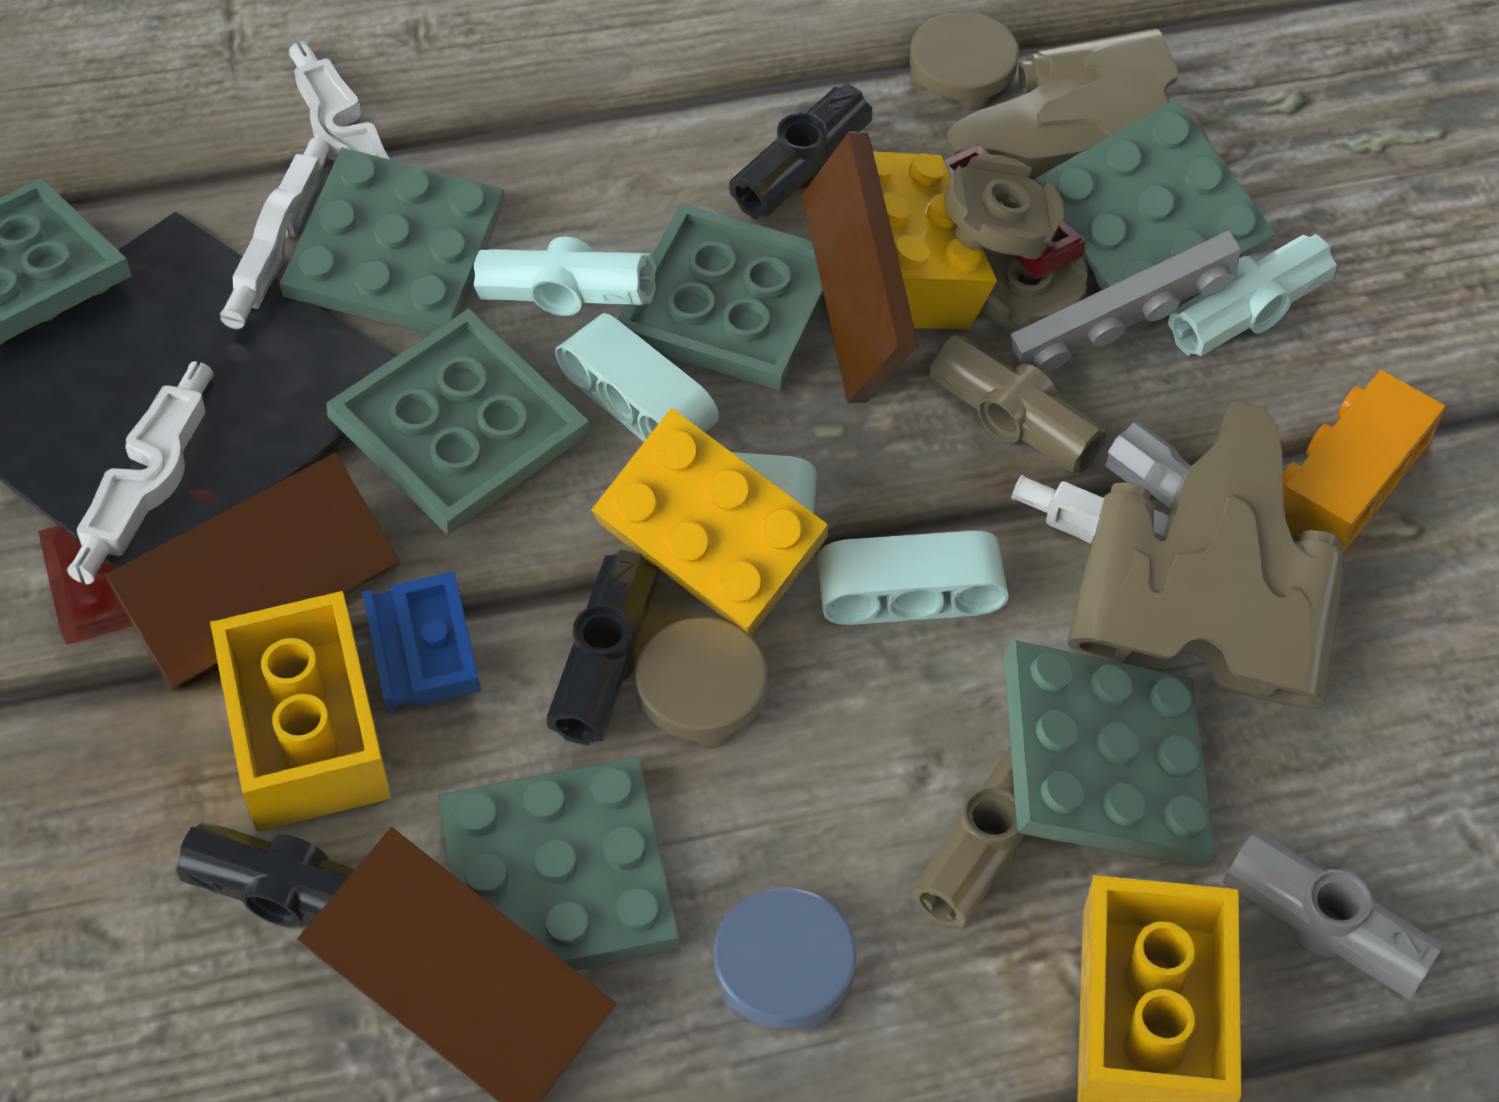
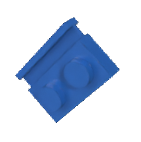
[362,571,481,713]

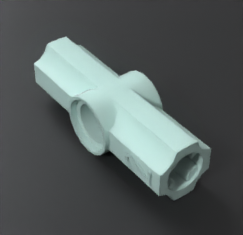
[1168,234,1337,356]
[474,236,656,316]

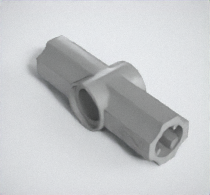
[1223,830,1445,1000]

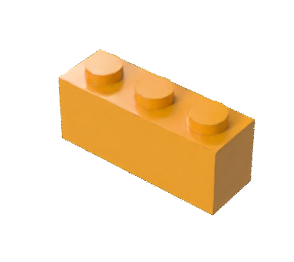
[1283,369,1446,552]

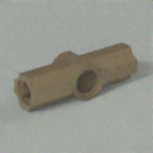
[930,334,1107,474]
[911,746,1025,928]

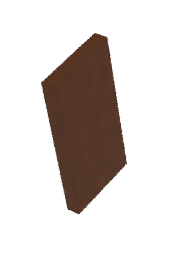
[802,132,918,403]
[105,452,400,691]
[297,826,616,1102]

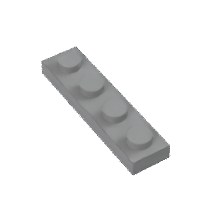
[1011,230,1241,373]

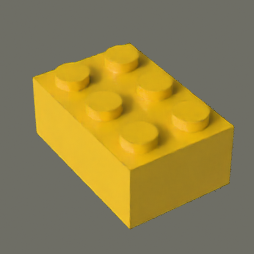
[873,151,997,330]
[591,407,828,636]
[210,591,392,832]
[1077,875,1241,1102]

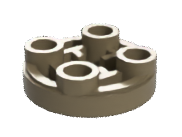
[910,12,1019,110]
[635,617,768,748]

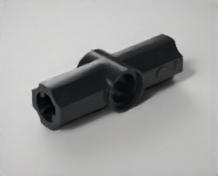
[729,83,873,220]
[546,550,659,746]
[176,820,355,928]

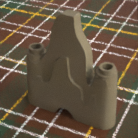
[946,28,1211,178]
[1068,400,1345,708]

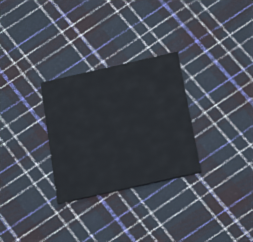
[0,211,393,569]

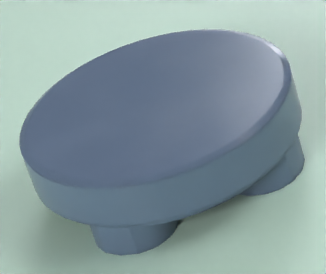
[714,887,857,1029]

